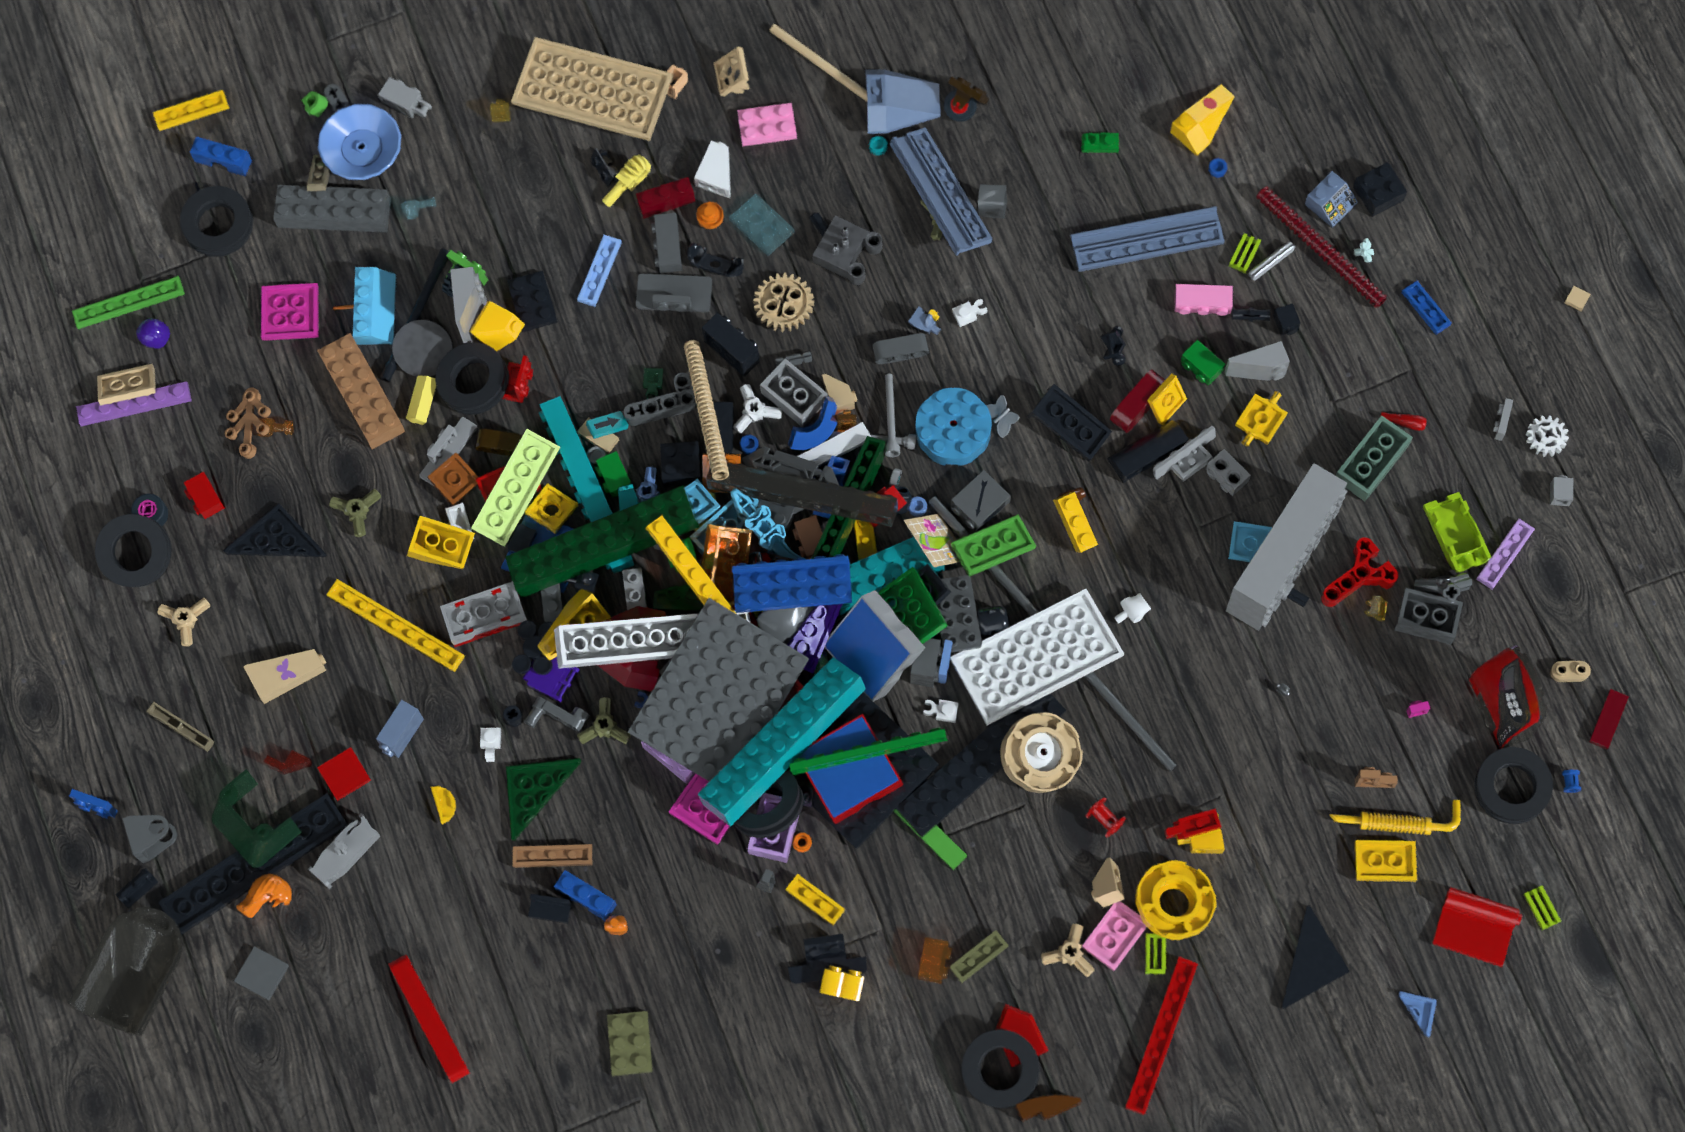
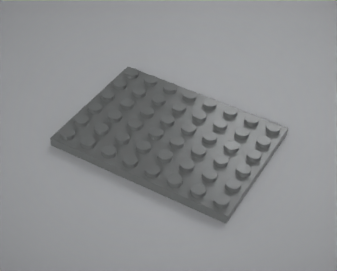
[627,598,809,782]

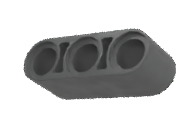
[872,333,929,364]

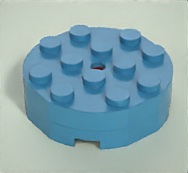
[916,388,992,466]

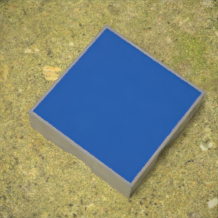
[824,590,925,702]

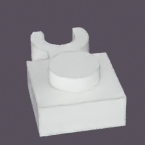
[952,299,987,327]
[923,699,959,723]

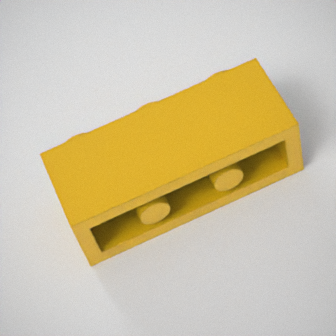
[1053,492,1098,553]

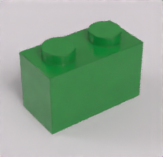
[1181,340,1225,386]
[595,451,631,499]

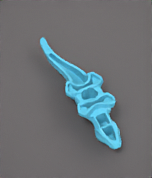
[730,489,803,561]

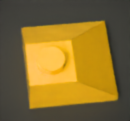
[469,301,525,351]

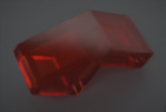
[264,750,312,775]

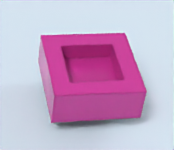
[1406,700,1430,718]

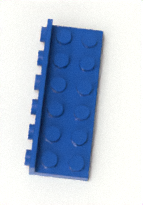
[732,554,852,613]

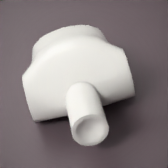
[1114,593,1151,624]

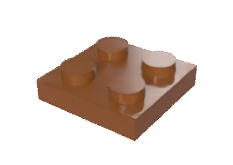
[427,453,478,506]

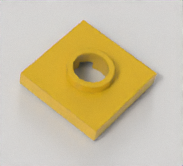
[525,483,578,534]

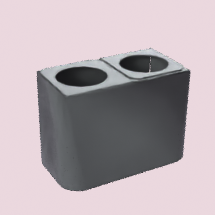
[978,184,1007,219]

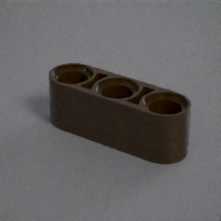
[475,429,523,456]

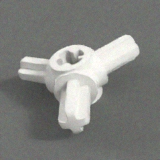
[733,384,782,433]

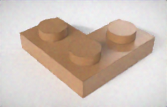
[1355,767,1397,788]

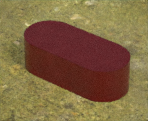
[1110,369,1165,433]

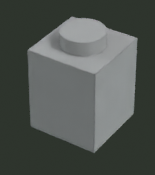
[1550,475,1573,506]

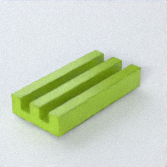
[1229,233,1261,274]
[1523,886,1561,930]
[1145,933,1166,975]

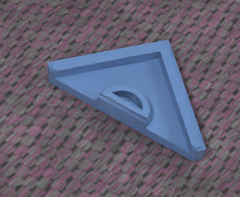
[938,640,953,684]
[1398,991,1437,1037]

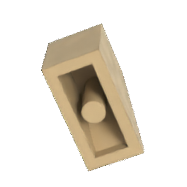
[822,374,857,415]
[1091,858,1125,907]

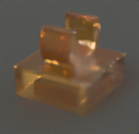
[837,410,857,432]

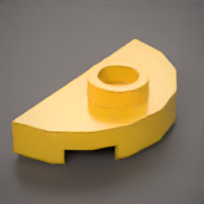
[431,786,456,825]

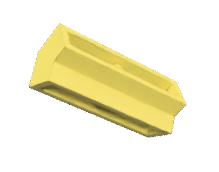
[406,376,436,425]

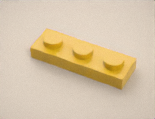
[786,874,845,926]

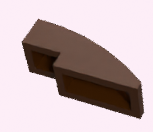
[1015,1095,1082,1122]

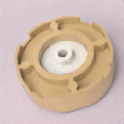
[1000,712,1083,793]

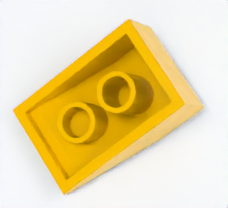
[407,516,475,569]

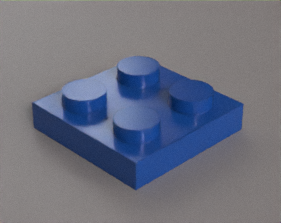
[69,789,118,818]

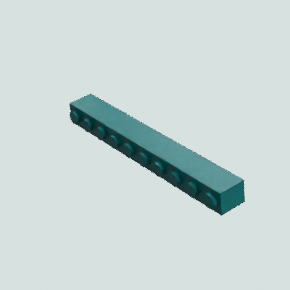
[538,396,634,574]

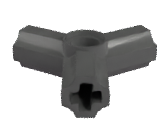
[1414,573,1472,601]

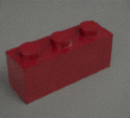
[636,177,695,219]

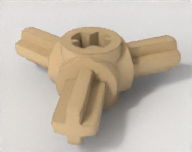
[157,598,210,646]
[1041,924,1095,977]

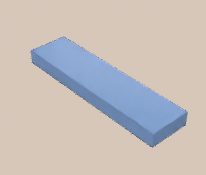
[577,235,622,307]

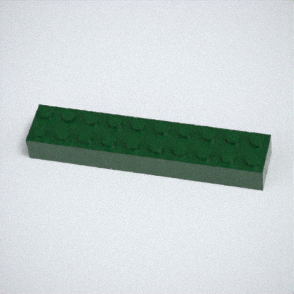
[505,486,700,598]

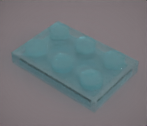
[729,194,795,256]

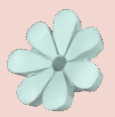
[1354,238,1374,262]

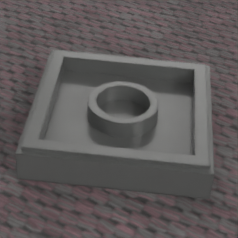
[234,946,289,1000]

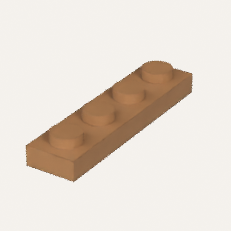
[513,844,592,868]

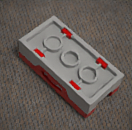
[440,581,527,647]

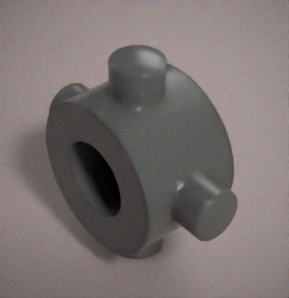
[1276,683,1290,696]

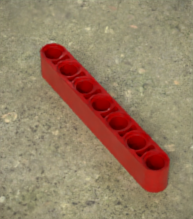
[388,954,470,1083]

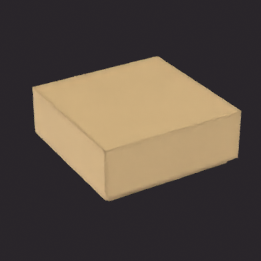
[1565,286,1591,311]

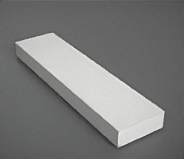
[797,422,871,468]

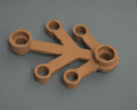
[225,388,271,459]

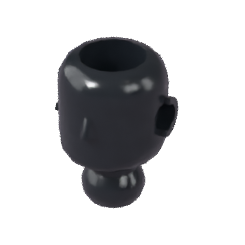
[976,606,1009,638]

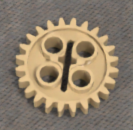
[753,273,814,332]

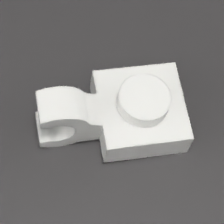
[480,728,501,762]

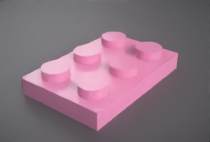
[737,103,797,146]
[1082,901,1147,971]

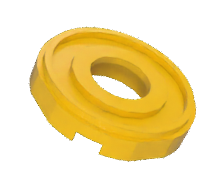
[1135,860,1216,940]

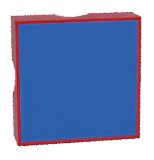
[798,714,903,824]

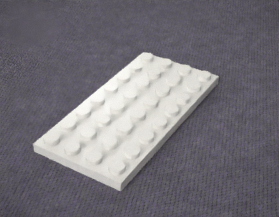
[950,589,1124,725]

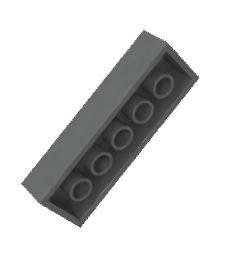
[273,185,391,233]

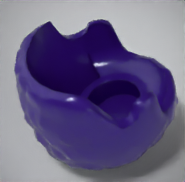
[136,318,170,349]

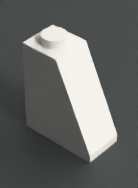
[694,141,731,198]

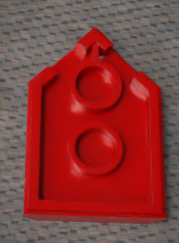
[996,1004,1049,1067]

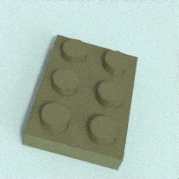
[607,1011,653,1076]

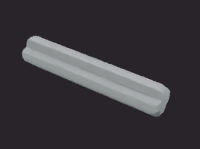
[1248,241,1295,281]

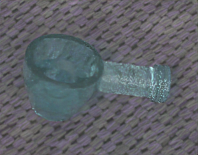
[400,197,436,219]

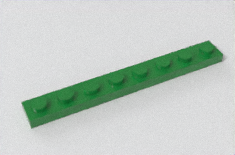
[789,728,948,775]

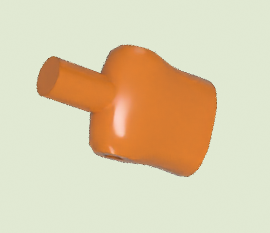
[604,915,628,935]

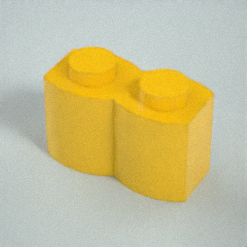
[820,965,864,1001]

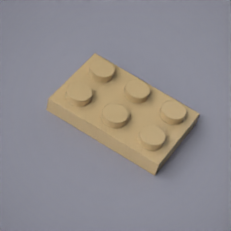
[97,364,156,406]

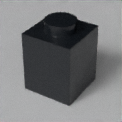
[1273,303,1301,335]

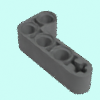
[624,372,696,426]

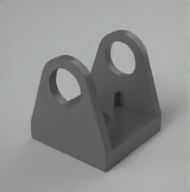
[122,815,177,863]

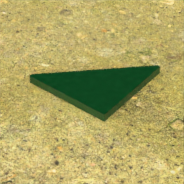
[506,758,581,841]

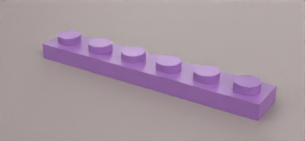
[76,382,192,426]

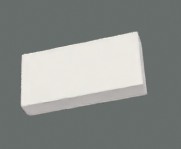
[445,503,474,539]

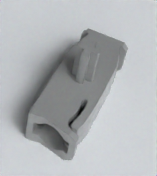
[308,813,380,889]

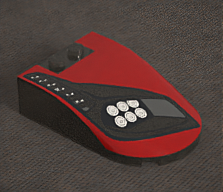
[1469,645,1547,749]

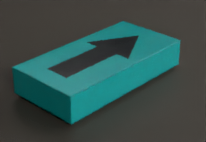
[586,411,629,439]

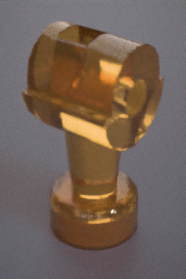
[257,418,294,438]

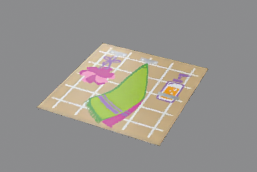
[904,514,960,567]

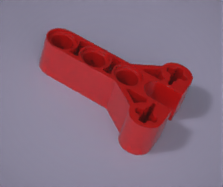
[1321,537,1398,607]

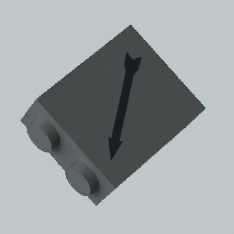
[951,470,1011,531]

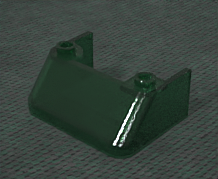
[211,769,301,867]

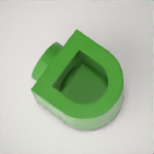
[302,91,328,117]

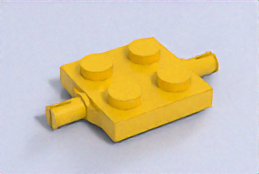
[1235,391,1288,447]

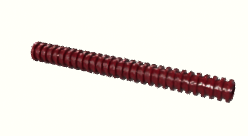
[1256,186,1387,308]

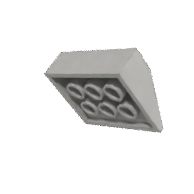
[450,267,487,344]

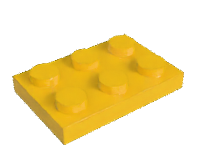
[1355,840,1417,882]

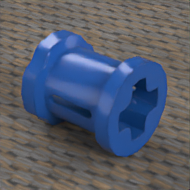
[1562,770,1582,793]

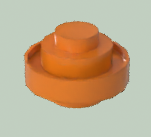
[696,202,724,229]

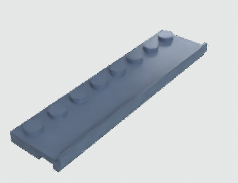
[890,128,992,256]
[1070,206,1224,272]

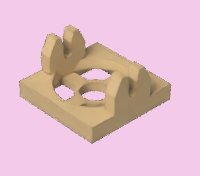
[714,47,749,96]

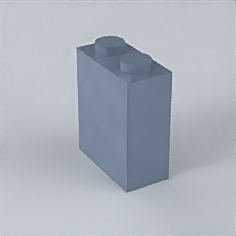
[376,700,424,758]

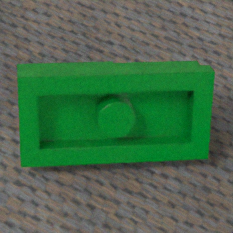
[1082,133,1119,153]

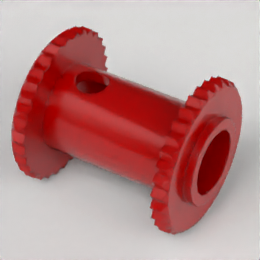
[1086,797,1126,837]

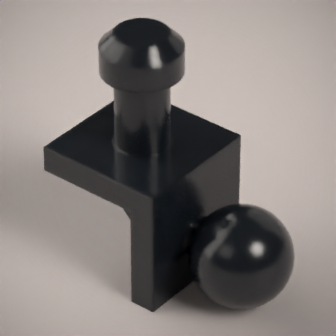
[1100,326,1126,366]
[562,571,599,593]

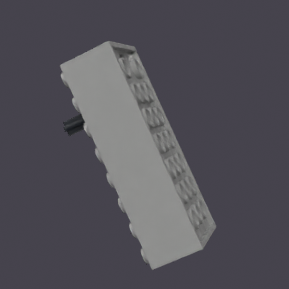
[1226,463,1348,631]

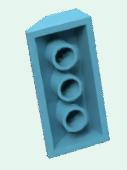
[353,267,396,345]

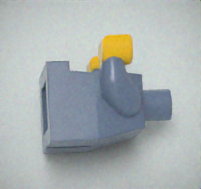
[908,307,941,335]

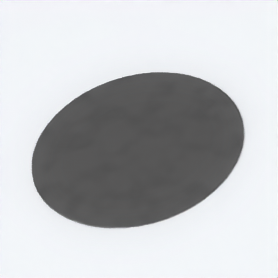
[392,320,452,376]

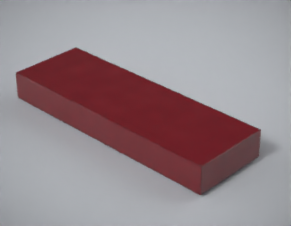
[1589,689,1629,750]

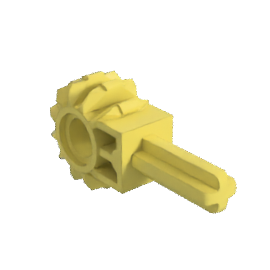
[602,154,651,207]

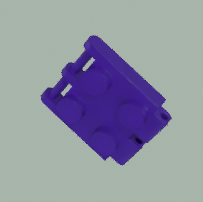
[523,657,580,703]

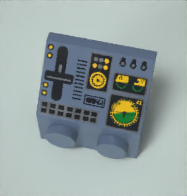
[1305,171,1357,228]

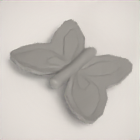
[986,395,1019,438]

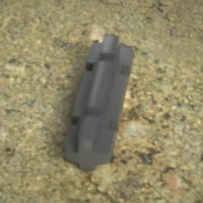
[775,351,812,367]

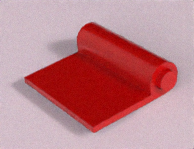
[1432,887,1522,967]

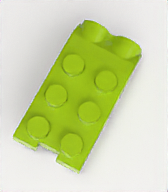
[1423,492,1492,573]

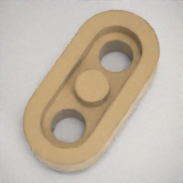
[1550,661,1591,682]

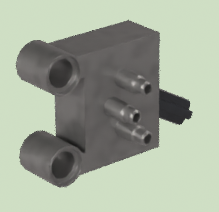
[810,212,882,285]

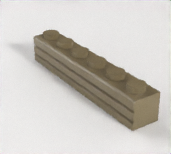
[147,702,215,752]

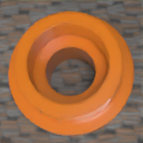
[792,833,812,852]

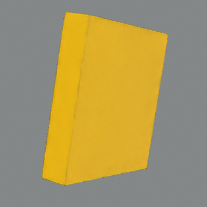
[1147,373,1187,425]

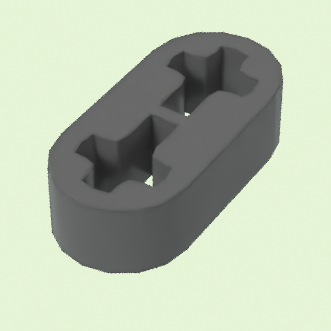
[324,84,350,112]

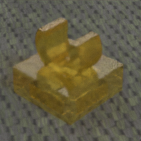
[490,99,511,122]
[1364,596,1387,621]

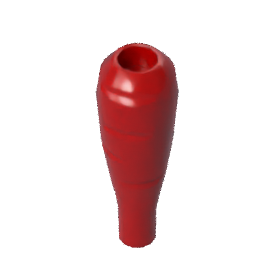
[1380,412,1427,431]

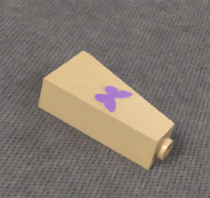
[243,649,326,704]

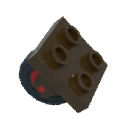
[944,76,989,122]

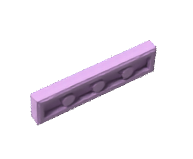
[1476,518,1535,590]

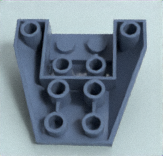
[866,69,940,134]

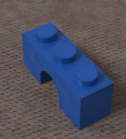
[190,136,252,176]
[554,870,617,921]

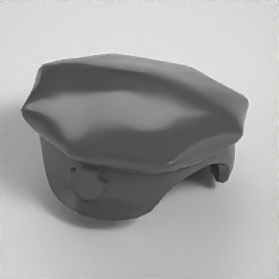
[757,606,814,645]

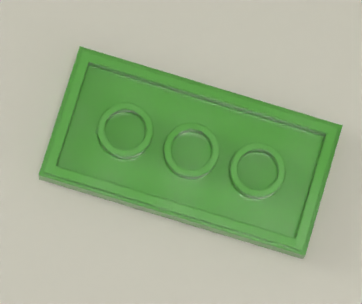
[951,514,1036,576]

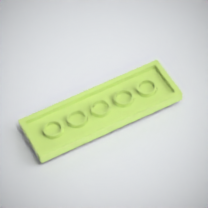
[471,429,560,547]

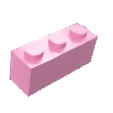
[1174,284,1233,316]

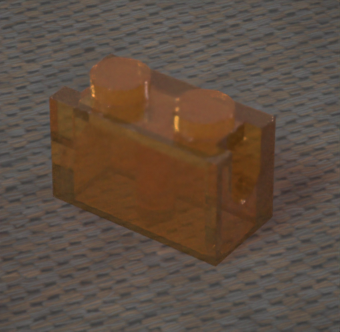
[918,937,952,984]

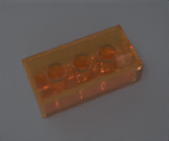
[697,524,752,606]

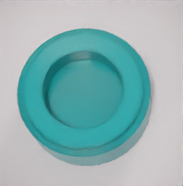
[869,136,887,155]

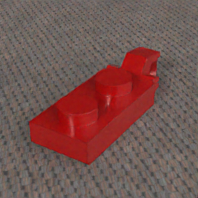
[1164,809,1222,840]

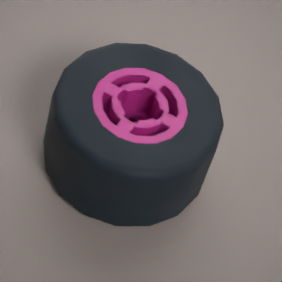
[131,493,168,526]

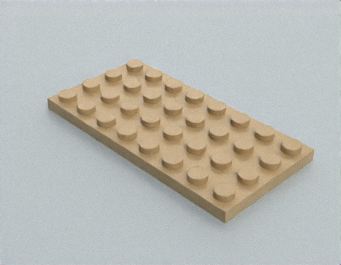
[511,37,673,141]

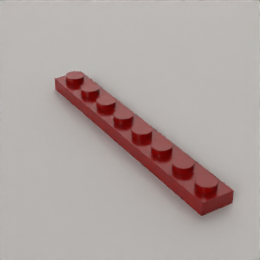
[1125,957,1198,1115]

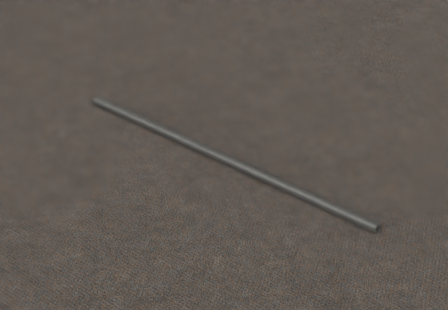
[929,496,1177,772]

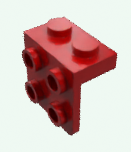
[502,355,533,403]

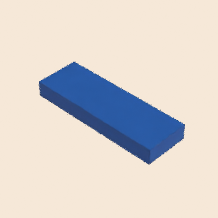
[1401,281,1452,335]

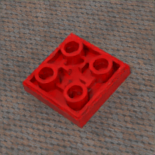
[317,747,371,801]

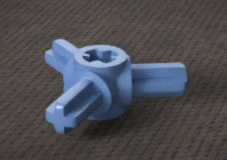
[635,466,660,503]

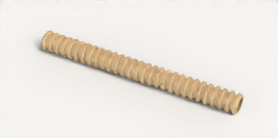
[684,340,729,480]

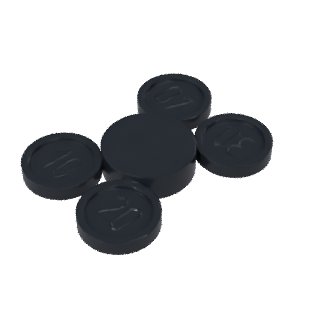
[512,620,553,675]

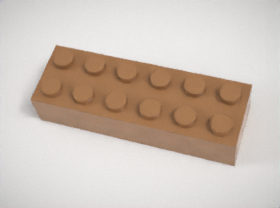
[317,333,405,449]

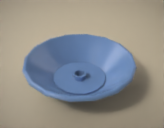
[318,104,401,180]

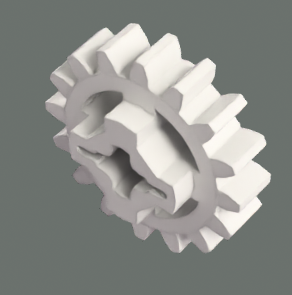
[1526,415,1569,457]

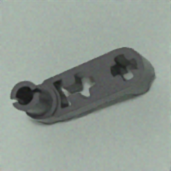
[524,696,590,732]

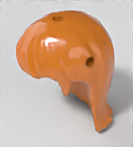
[237,874,292,918]

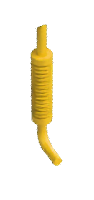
[1329,800,1461,835]

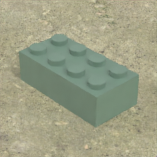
[1336,415,1413,501]

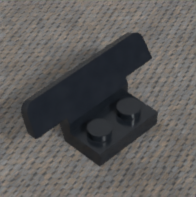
[788,934,867,984]

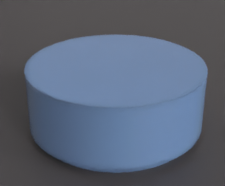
[909,496,927,517]

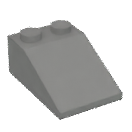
[1224,341,1290,381]

